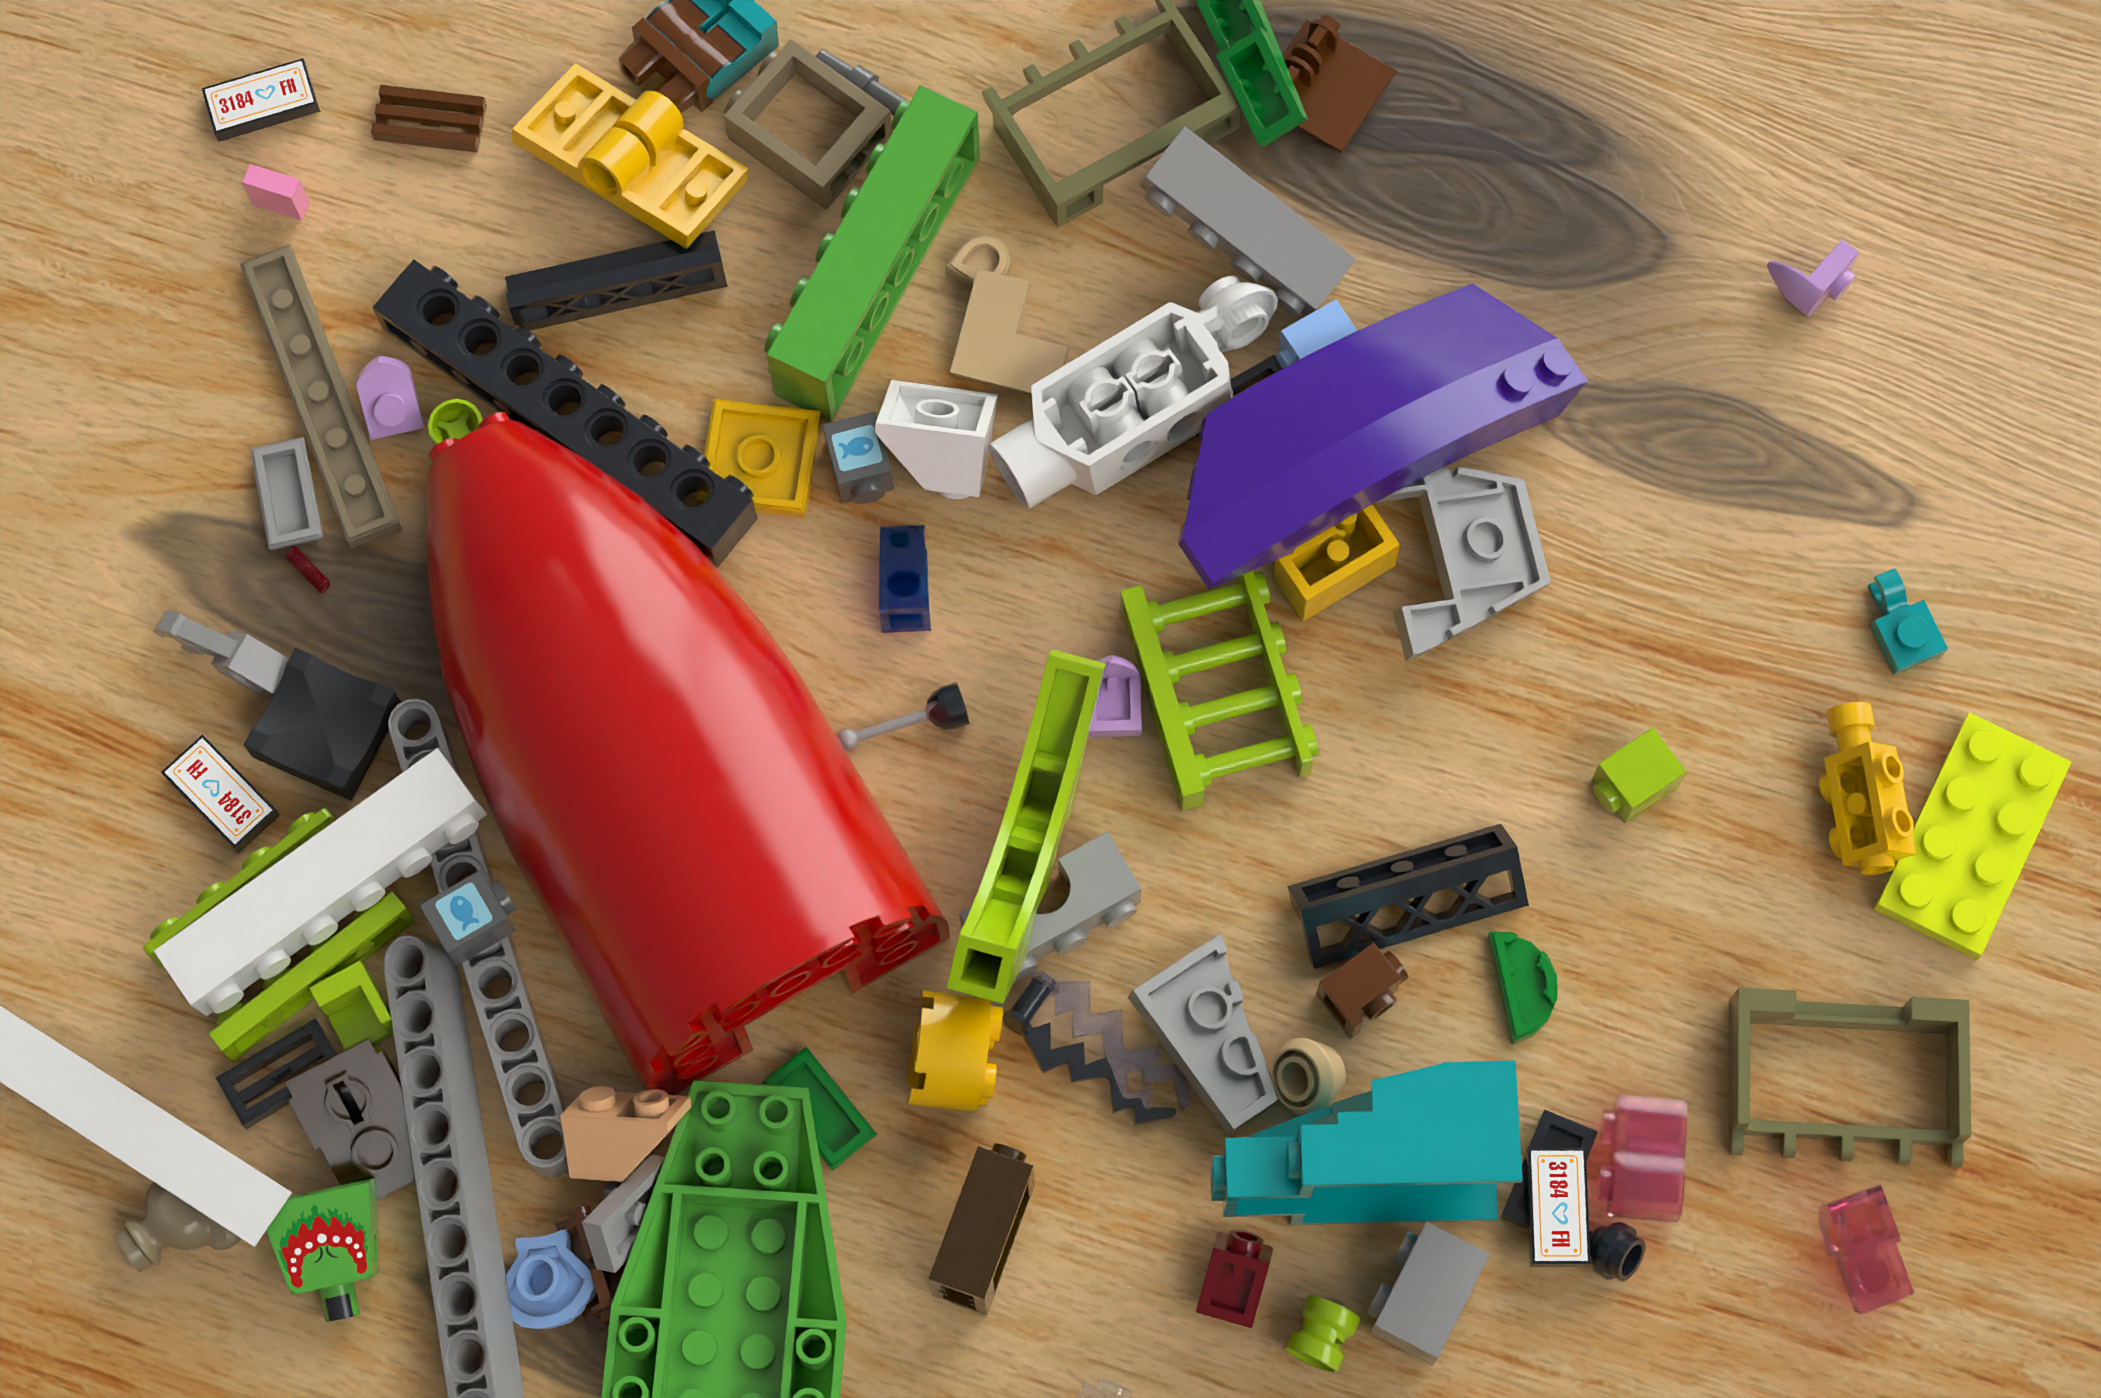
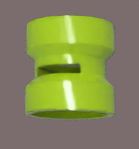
[428,399,483,445]
[1284,1295,1361,1374]

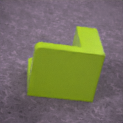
[309,960,394,1049]

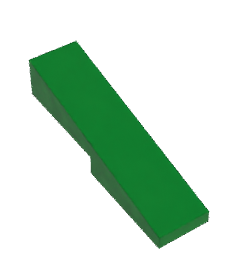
[1196,0,1308,147]

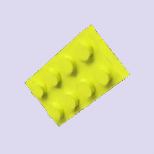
[1873,712,2072,960]

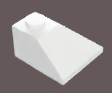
[875,380,998,499]

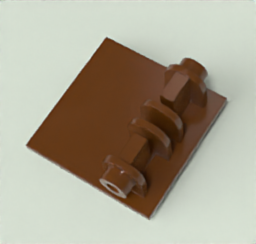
[1282,15,1397,153]

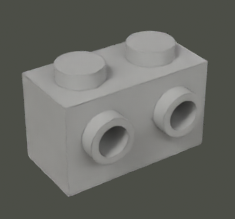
[1367,1221,1489,1366]

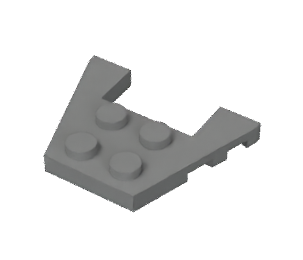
[1378,466,1551,661]

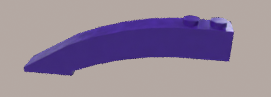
[1178,283,1588,589]

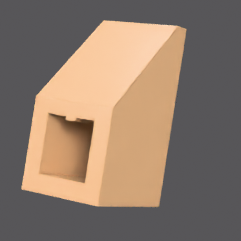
[560,1086,692,1182]

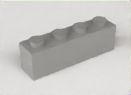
[1140,126,1356,316]

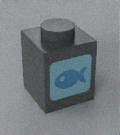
[822,411,894,504]
[420,870,517,966]

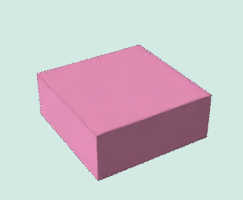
[242,164,310,220]

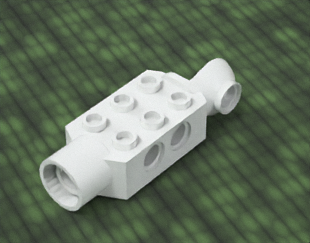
[988,276,1278,510]

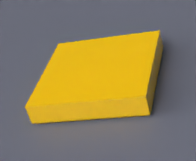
[697,399,822,518]

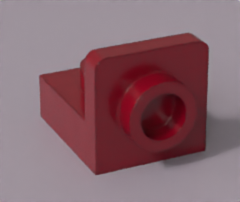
[1196,1229,1273,1328]

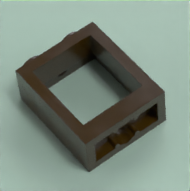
[929,1143,1035,1316]

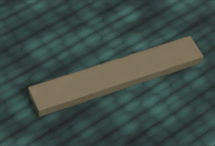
[240,244,402,549]

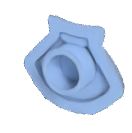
[506,1229,597,1329]

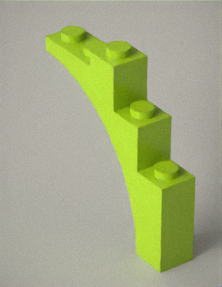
[947,649,1106,1004]

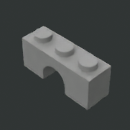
[959,831,1142,982]

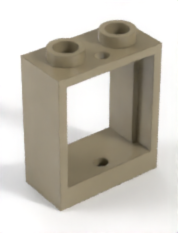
[723,40,893,210]

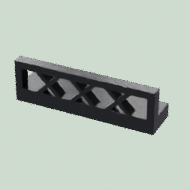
[505,230,728,331]
[1287,824,1529,969]

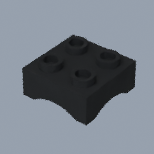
[244,647,401,801]

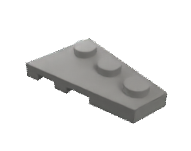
[1128,933,1278,1136]

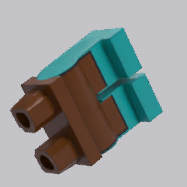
[618,0,779,113]

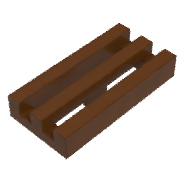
[371,85,487,153]

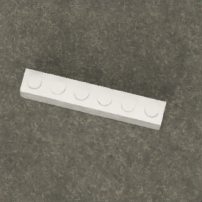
[154,748,487,1016]

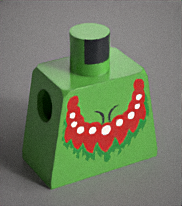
[266,1178,379,1322]

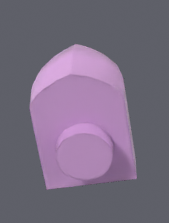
[1767,239,1859,317]
[356,356,424,440]
[1088,655,1142,737]

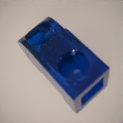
[879,524,931,633]

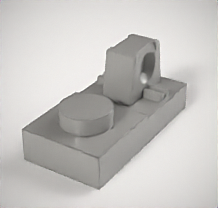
[582,1154,665,1273]

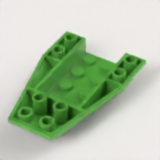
[601,1080,847,1398]

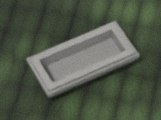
[250,437,324,550]

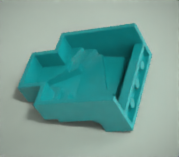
[1210,1060,1523,1225]

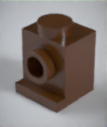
[1316,943,1409,1039]

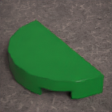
[1488,932,1558,1045]

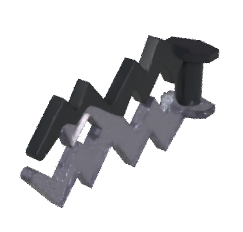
[1002,971,1189,1125]

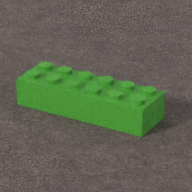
[764,85,980,422]

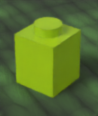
[1592,727,1687,823]

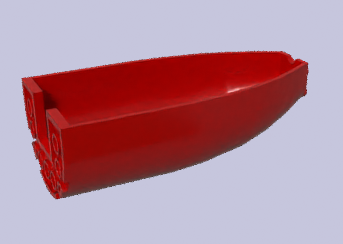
[426,412,950,1095]

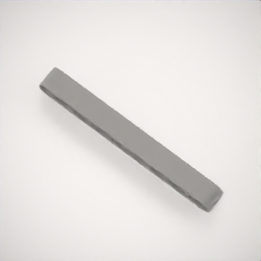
[388,699,569,1178]
[384,935,525,1398]

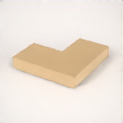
[950,268,1069,395]

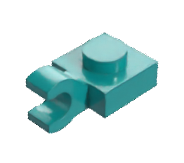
[1868,568,1948,675]

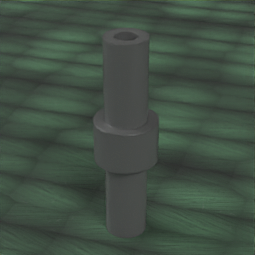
[815,49,909,116]

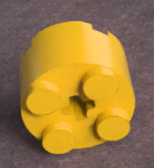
[907,990,1003,1113]

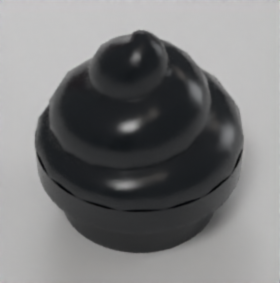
[1589,1222,1646,1281]

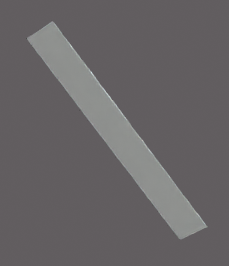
[0,1006,292,1247]

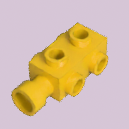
[1819,702,1916,875]

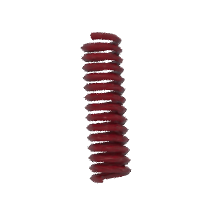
[285,546,330,593]

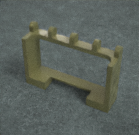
[982,0,1241,228]
[1729,988,1971,1168]

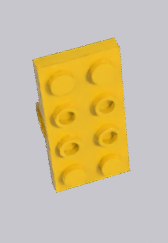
[512,63,749,249]

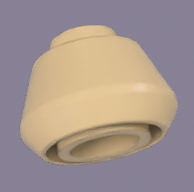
[1271,1038,1346,1115]

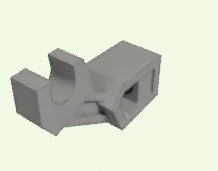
[153,610,289,698]

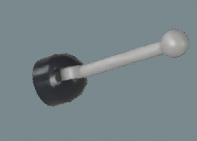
[837,682,970,751]

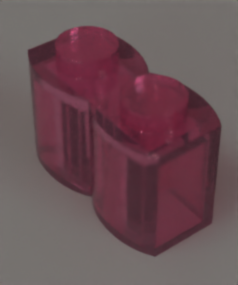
[1597,1095,1687,1223]

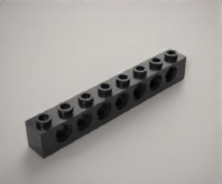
[372,259,758,568]

